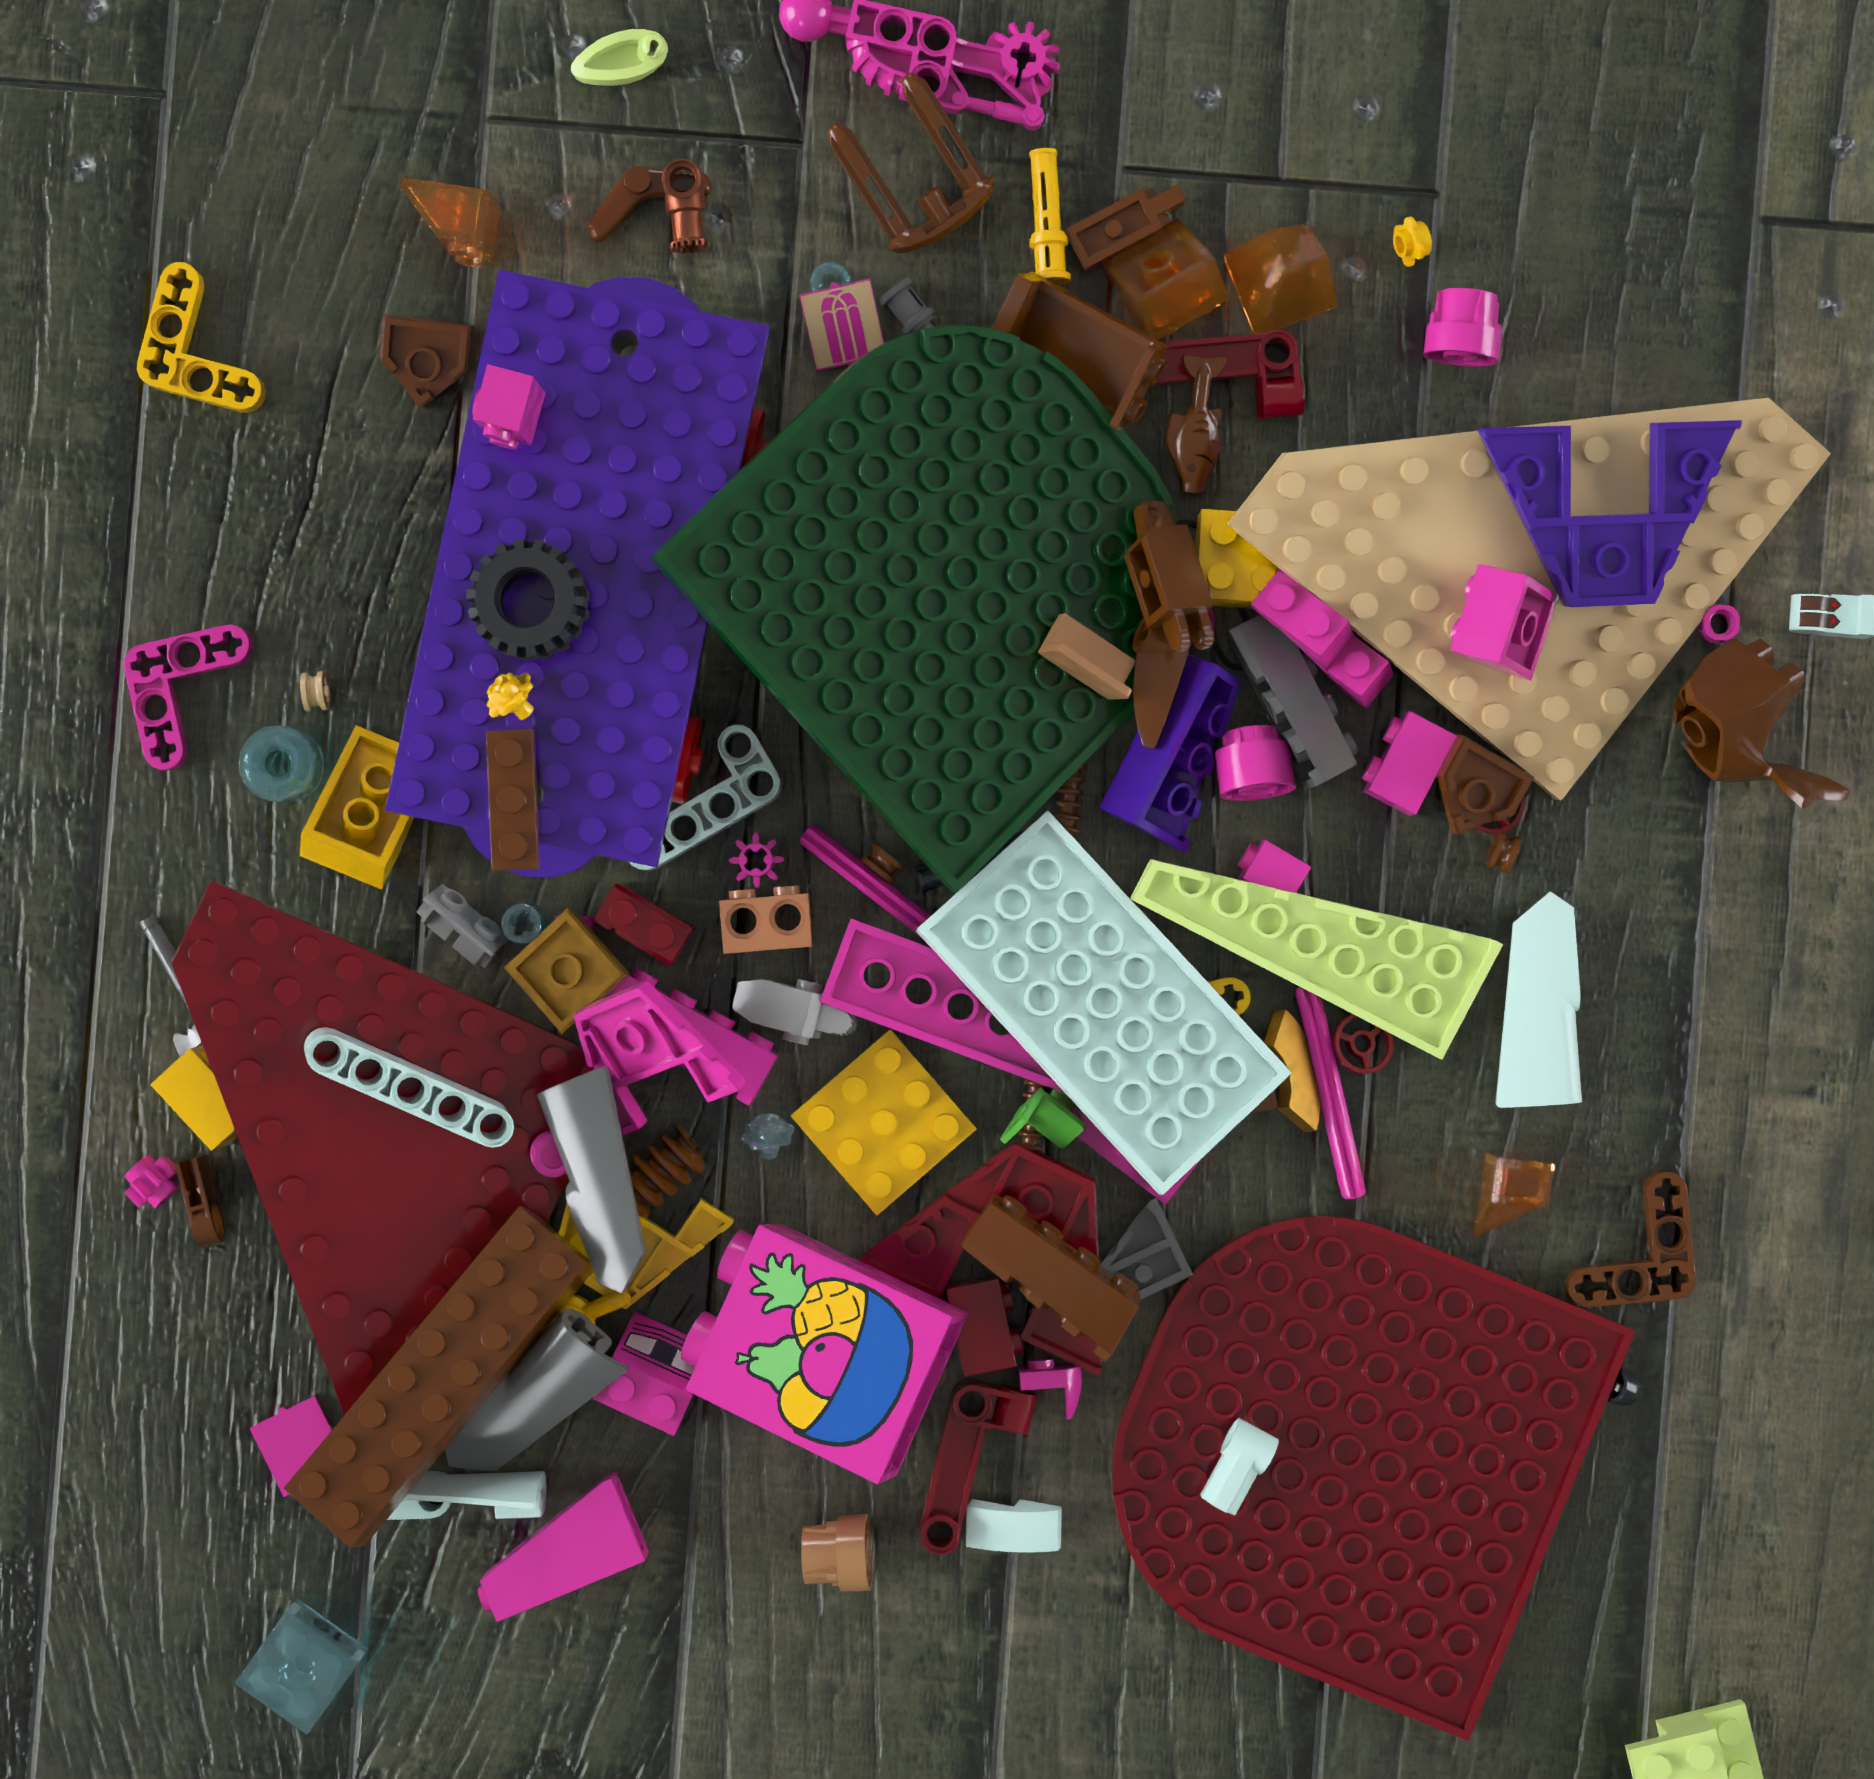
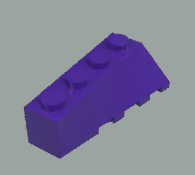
[1099,654,1241,854]

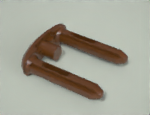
[827,72,994,254]

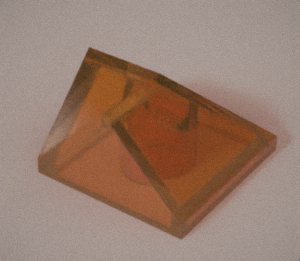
[1224,224,1338,334]

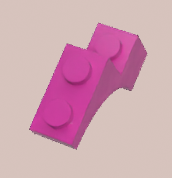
[1251,570,1394,709]

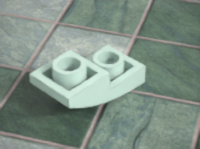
[966,1499,1062,1553]

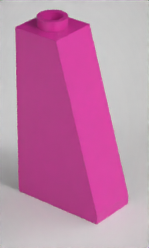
[478,1471,649,1622]

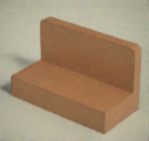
[1038,614,1136,700]

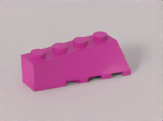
[607,967,779,1106]

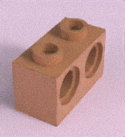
[719,885,814,954]

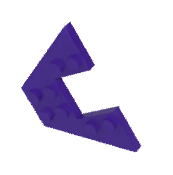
[1478,420,1742,607]

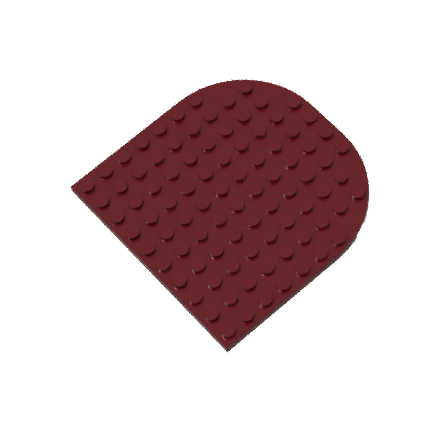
[1111,1215,1636,1741]

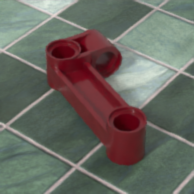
[1148,330,1304,419]
[919,1378,1038,1555]

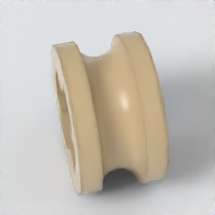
[300,671,331,712]

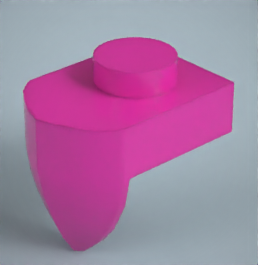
[1018,1357,1082,1420]

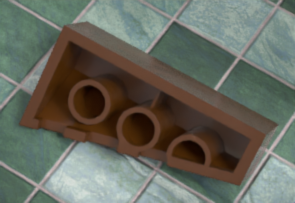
[960,1193,1141,1362]

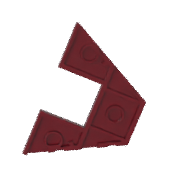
[860,1140,1102,1377]

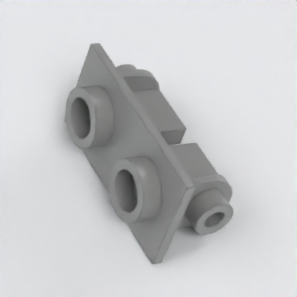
[417,884,510,968]

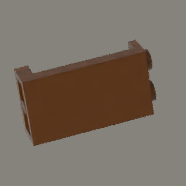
[992,271,1168,430]

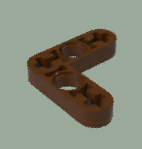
[1564,1170,1696,1307]

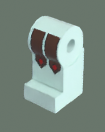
[1789,594,1874,639]

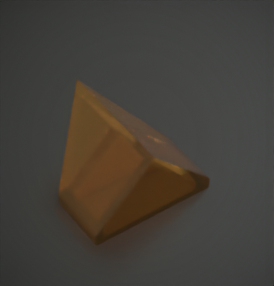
[1472,1153,1555,1239]

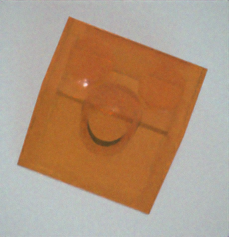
[399,177,503,267]
[1103,218,1230,340]

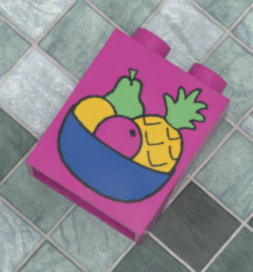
[681,1223,969,1485]

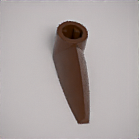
[1133,618,1191,750]

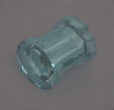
[501,904,547,944]

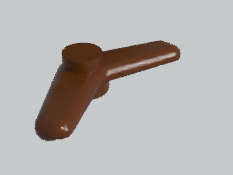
[588,166,712,242]

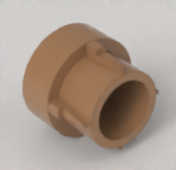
[801,1514,873,1592]

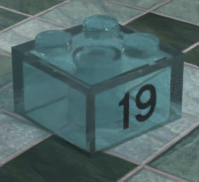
[235,1598,369,1735]

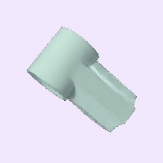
[1200,1418,1279,1516]

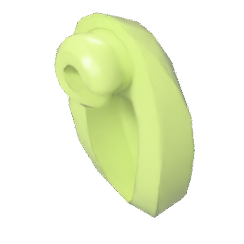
[571,29,668,86]

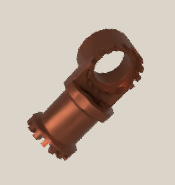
[662,159,709,254]

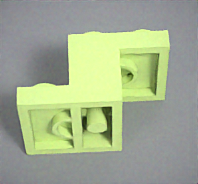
[1625,1699,1764,1779]

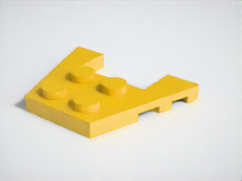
[559,1197,734,1310]

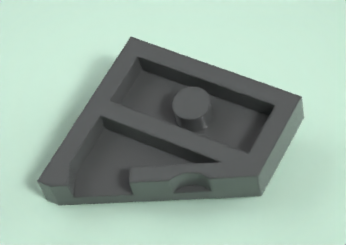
[1099,1197,1193,1300]

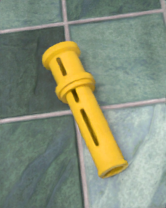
[1029,148,1071,286]

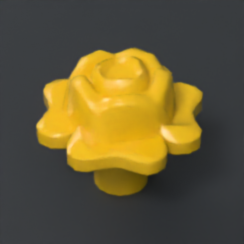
[486,673,534,720]

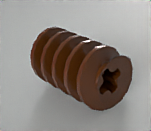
[629,1123,706,1218]

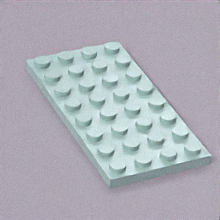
[916,811,1291,1196]

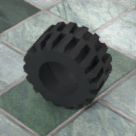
[466,539,591,661]

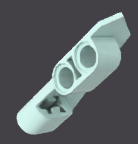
[1495,892,1582,1108]
[387,1471,547,1520]

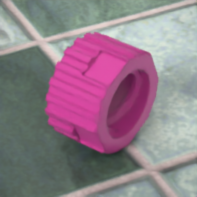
[1698,604,1740,644]

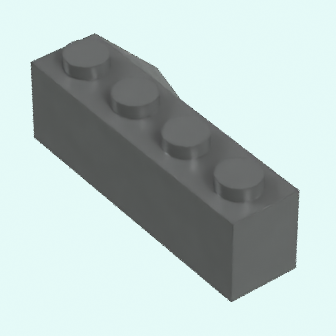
[1225,615,1358,790]

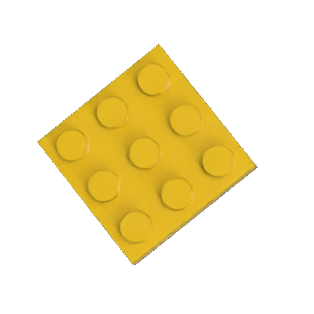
[791,1029,977,1216]

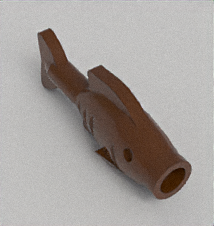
[1165,354,1227,493]

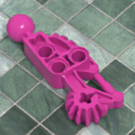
[779,0,1060,131]

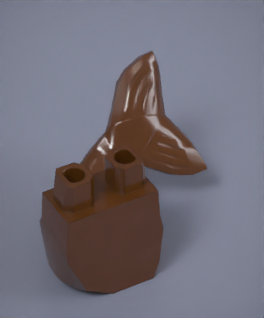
[1673,639,1850,808]

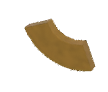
[1264,1009,1321,1132]

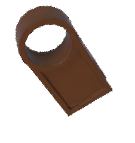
[174,1155,225,1248]

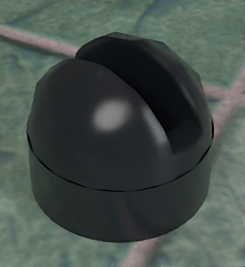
[1607,1369,1641,1406]

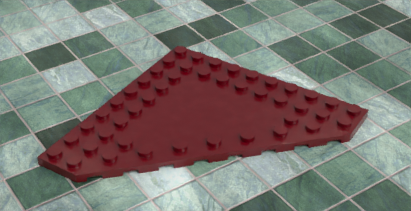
[171,879,594,1415]

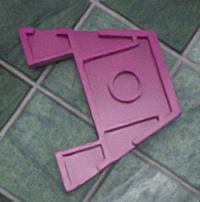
[573,980,746,1135]

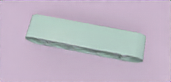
[304,1027,514,1148]

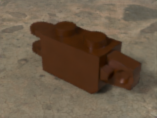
[1124,501,1214,652]

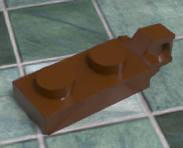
[1064,184,1186,272]

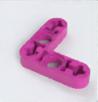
[124,625,254,771]

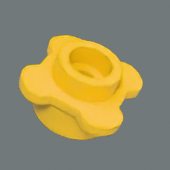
[1393,217,1432,267]

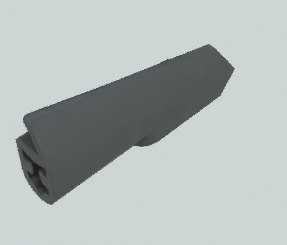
[537,1066,646,1293]
[445,1309,629,1471]

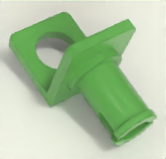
[1000,1088,1086,1149]

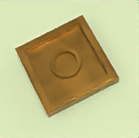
[504,908,630,1034]

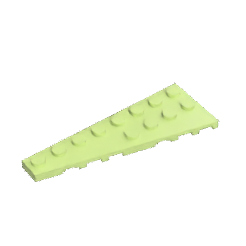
[1130,859,1503,1060]

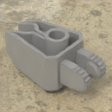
[732,979,859,1045]

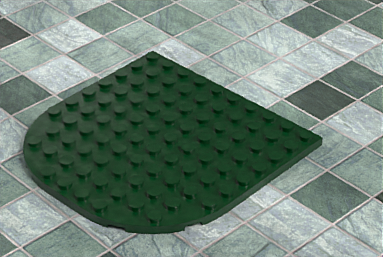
[649,325,1177,893]

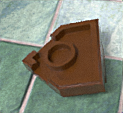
[380,314,474,409]
[1437,734,1534,835]

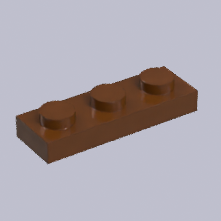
[486,729,541,871]

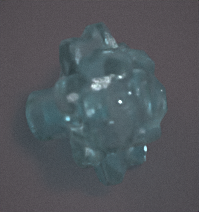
[741,1113,794,1160]

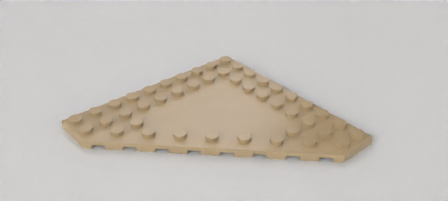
[1227,398,1831,801]

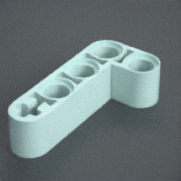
[629,725,782,870]

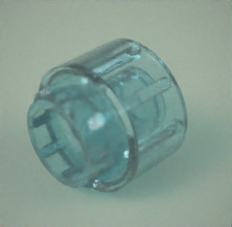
[239,725,324,803]

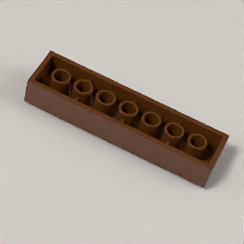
[284,1206,594,1548]

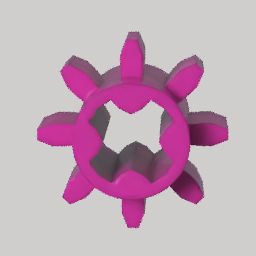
[729,832,785,888]
[124,1154,180,1209]

